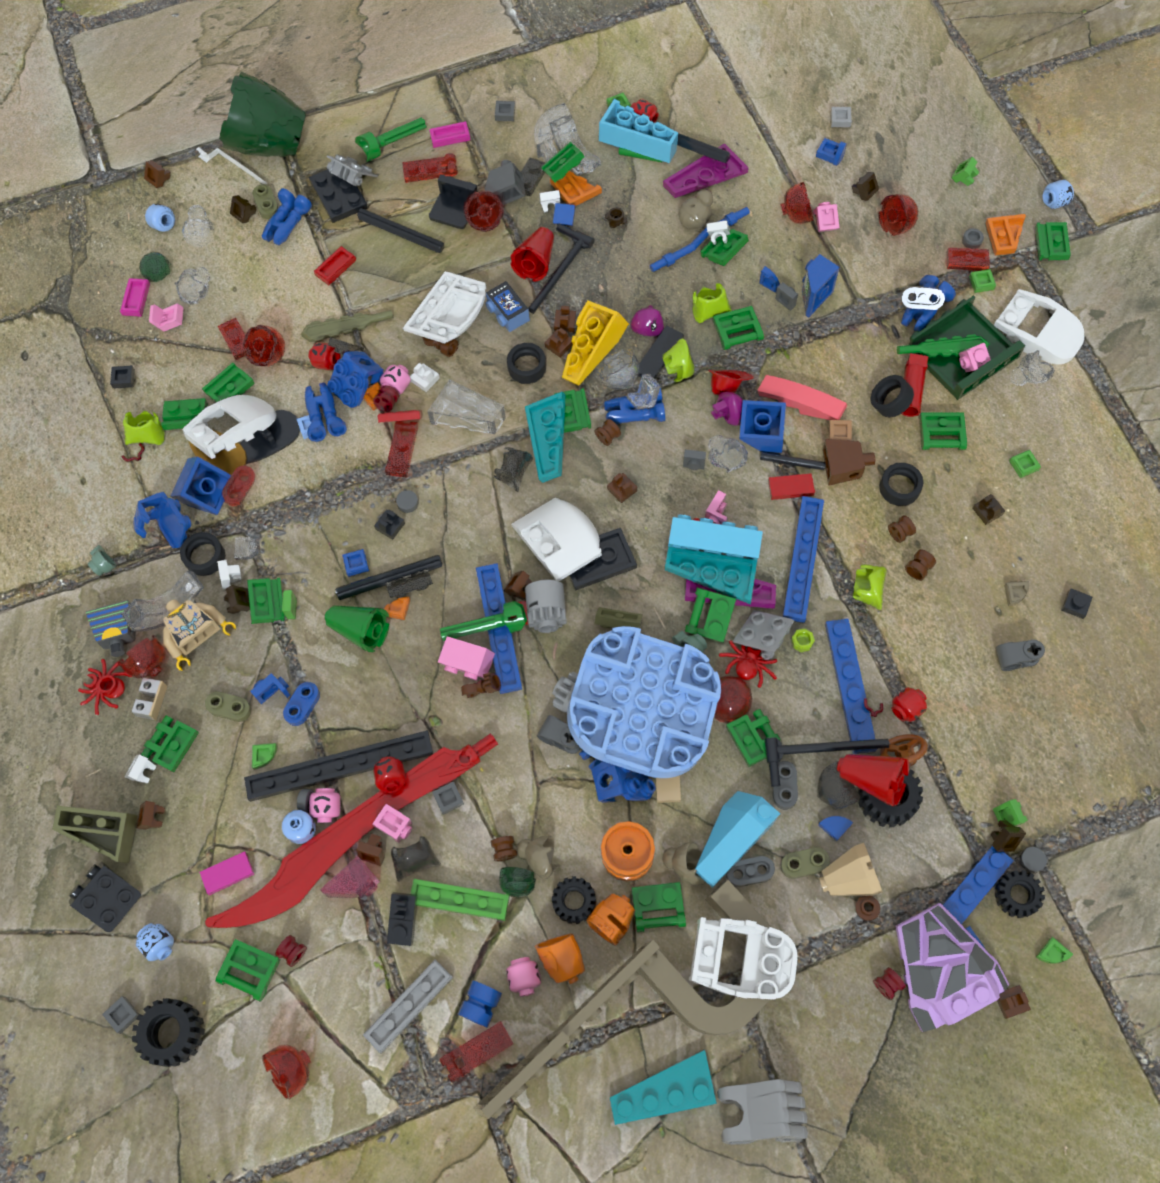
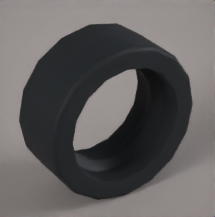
[507,343,547,384]
[870,375,914,418]
[879,463,924,506]
[180,532,226,576]

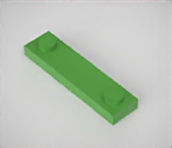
[411,879,510,921]

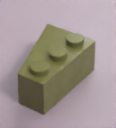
[52,805,138,863]

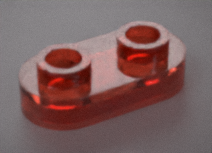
[222,466,255,506]

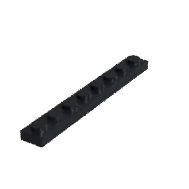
[244,730,434,802]

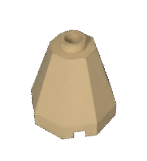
[819,843,883,896]

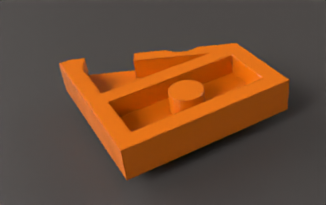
[985,214,1026,256]

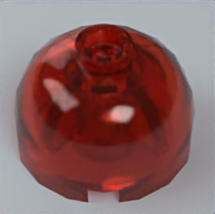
[781,182,814,224]
[463,190,504,232]
[878,194,919,236]
[243,325,286,367]
[118,635,166,679]
[714,675,753,723]
[262,1044,311,1100]

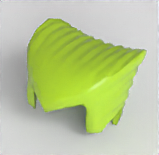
[692,283,732,323]
[662,338,695,382]
[123,410,165,445]
[853,564,887,610]

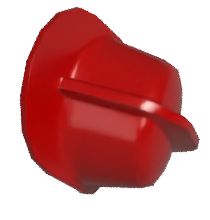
[708,370,754,395]

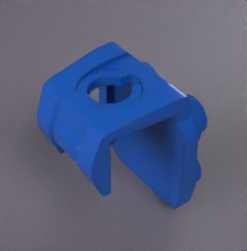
[327,351,384,408]
[133,492,191,548]
[591,761,656,803]

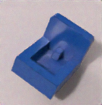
[250,673,290,705]

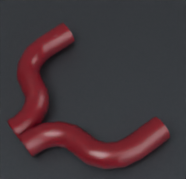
[121,443,145,462]
[864,698,883,717]

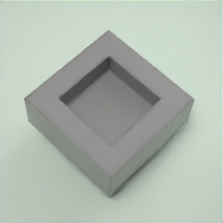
[831,107,852,127]

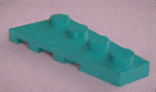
[525,392,566,483]
[665,547,757,605]
[610,1050,717,1125]

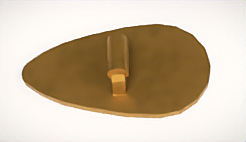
[189,429,247,477]

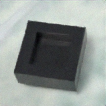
[110,365,135,389]
[1061,588,1093,619]

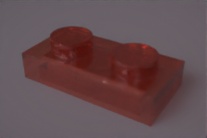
[946,247,990,271]
[218,318,254,360]

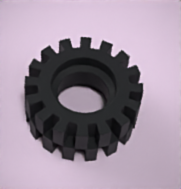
[995,870,1045,918]
[552,876,596,924]

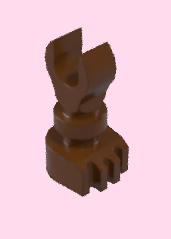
[422,337,459,357]
[461,672,501,698]

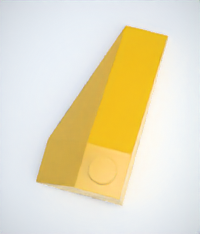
[562,300,629,386]

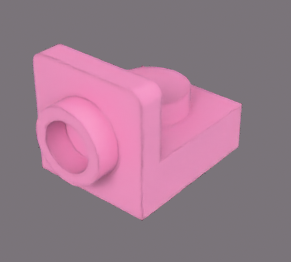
[813,202,839,232]
[959,343,991,372]
[705,490,727,525]
[373,804,412,843]

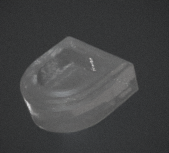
[234,537,258,560]

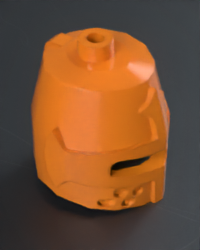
[586,894,635,946]
[535,933,585,984]

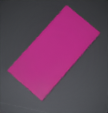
[429,121,470,148]
[120,278,150,317]
[200,851,255,895]

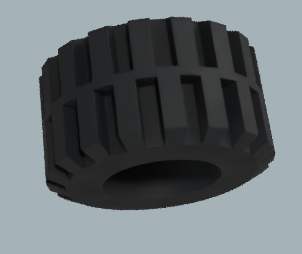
[857,769,923,828]
[132,998,205,1067]

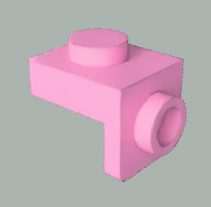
[149,303,183,332]

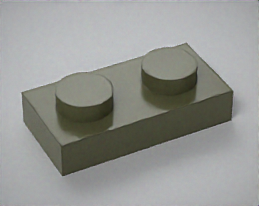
[594,607,643,629]

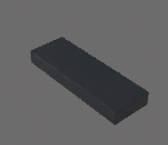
[634,325,684,383]

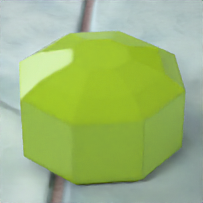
[791,628,815,652]

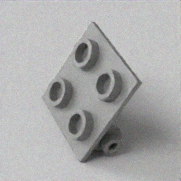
[327,154,378,186]
[733,610,794,660]

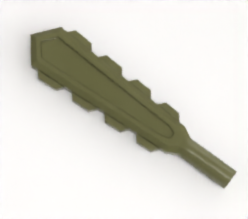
[301,310,393,343]

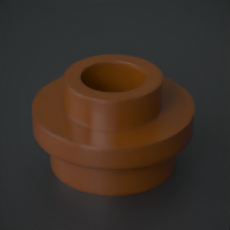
[855,896,880,921]

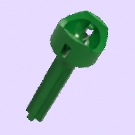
[355,117,427,162]
[440,601,527,641]

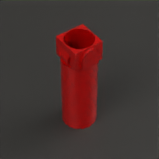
[902,353,928,417]

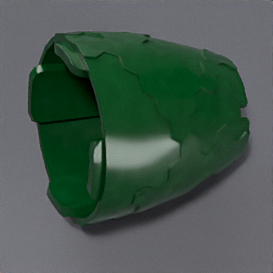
[219,72,306,157]

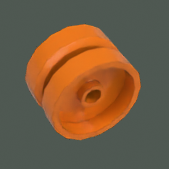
[601,821,655,882]

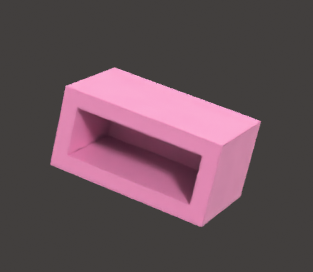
[438,637,495,681]

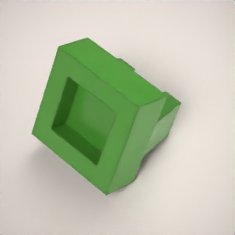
[951,157,979,186]
[993,799,1028,827]

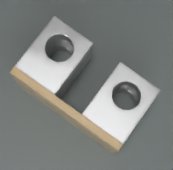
[132,678,168,720]

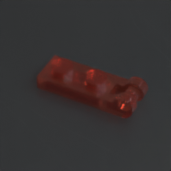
[402,153,458,183]
[385,421,418,478]
[439,1021,514,1083]

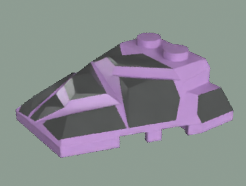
[896,903,1009,1032]

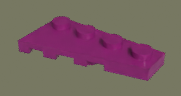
[663,143,749,198]
[685,579,776,609]

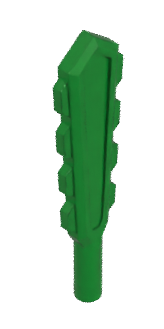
[897,334,990,357]

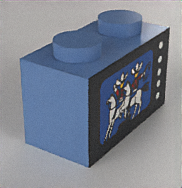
[485,281,530,332]

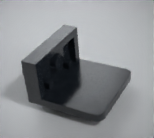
[429,174,479,229]
[69,862,141,932]

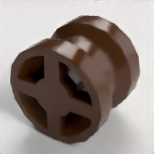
[594,419,621,446]
[888,515,916,543]
[490,836,517,862]

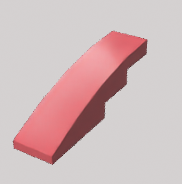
[757,375,847,420]

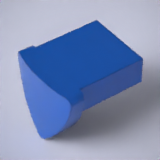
[816,138,847,166]

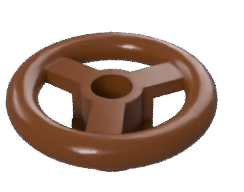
[880,734,928,767]

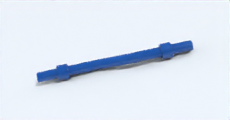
[650,207,750,272]

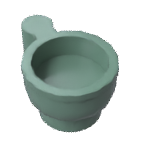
[88,545,116,576]
[672,631,707,653]

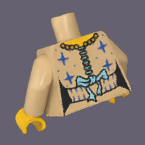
[163,599,236,671]

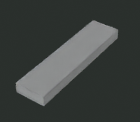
[363,959,453,1054]

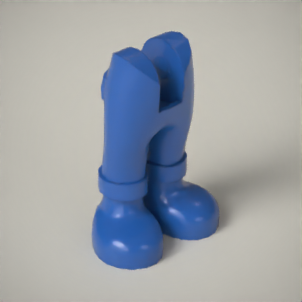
[262,188,312,246]
[901,275,956,332]
[305,382,347,442]
[604,384,665,424]

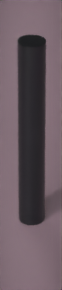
[760,452,826,471]

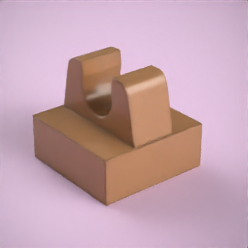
[829,420,852,441]

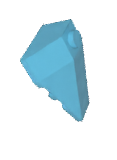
[695,791,780,888]

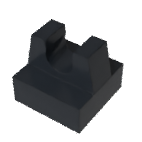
[374,509,405,540]

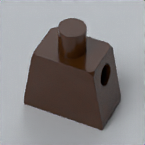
[822,439,876,486]

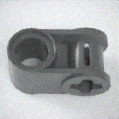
[995,640,1045,671]
[537,715,581,754]

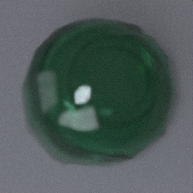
[139,252,171,282]
[499,867,536,898]

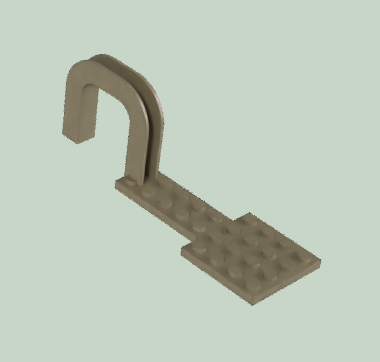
[474,880,771,1119]

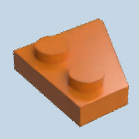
[550,171,602,206]

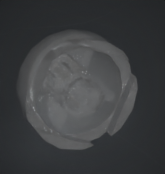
[597,349,640,390]

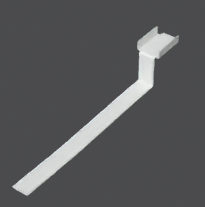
[196,147,267,185]

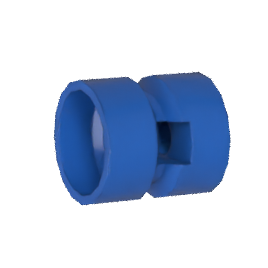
[458,980,502,1028]

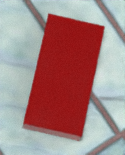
[314,246,356,285]
[377,410,422,423]
[768,473,815,500]

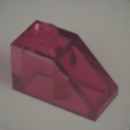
[320,856,380,898]

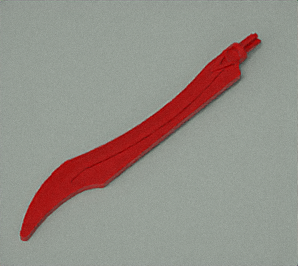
[205,733,499,928]

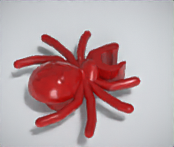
[719,640,777,688]
[78,659,133,715]

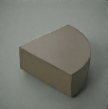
[1004,581,1029,606]

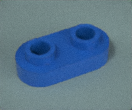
[283,682,320,726]

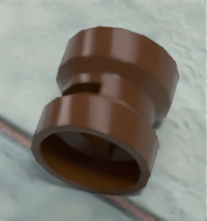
[905,549,936,581]

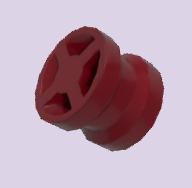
[373,385,399,412]
[275,935,307,967]
[873,967,906,1001]

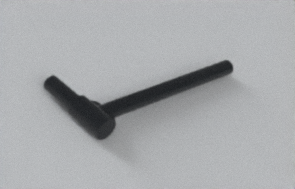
[528,223,595,314]
[764,738,889,787]

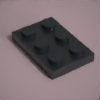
[309,169,368,223]
[569,527,637,591]

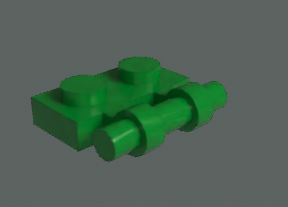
[726,709,781,767]
[141,715,199,773]

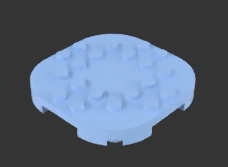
[567,626,721,778]

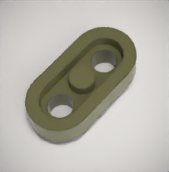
[252,184,278,219]
[205,692,251,722]
[781,847,830,879]

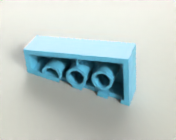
[599,99,678,163]
[668,515,763,560]

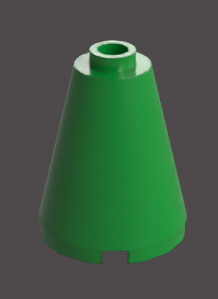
[324,605,390,653]

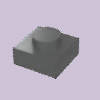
[495,101,515,121]
[775,282,798,311]
[683,449,706,470]
[432,782,464,815]
[102,996,139,1034]

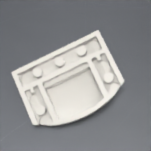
[403,271,486,343]
[511,498,602,581]

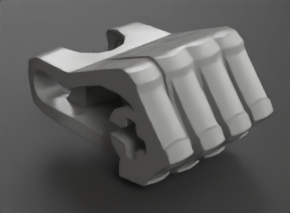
[717,1079,808,1145]

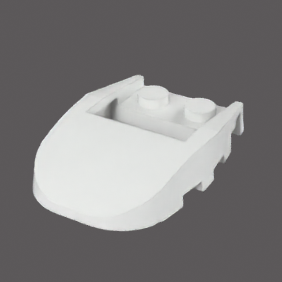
[994,289,1084,364]
[182,395,276,459]
[689,917,797,999]

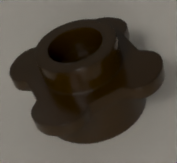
[605,207,627,228]

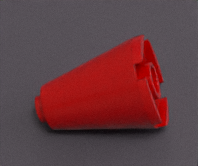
[510,227,554,282]
[837,754,909,806]

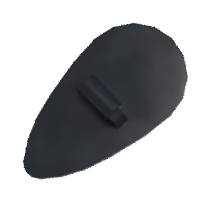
[240,410,300,464]

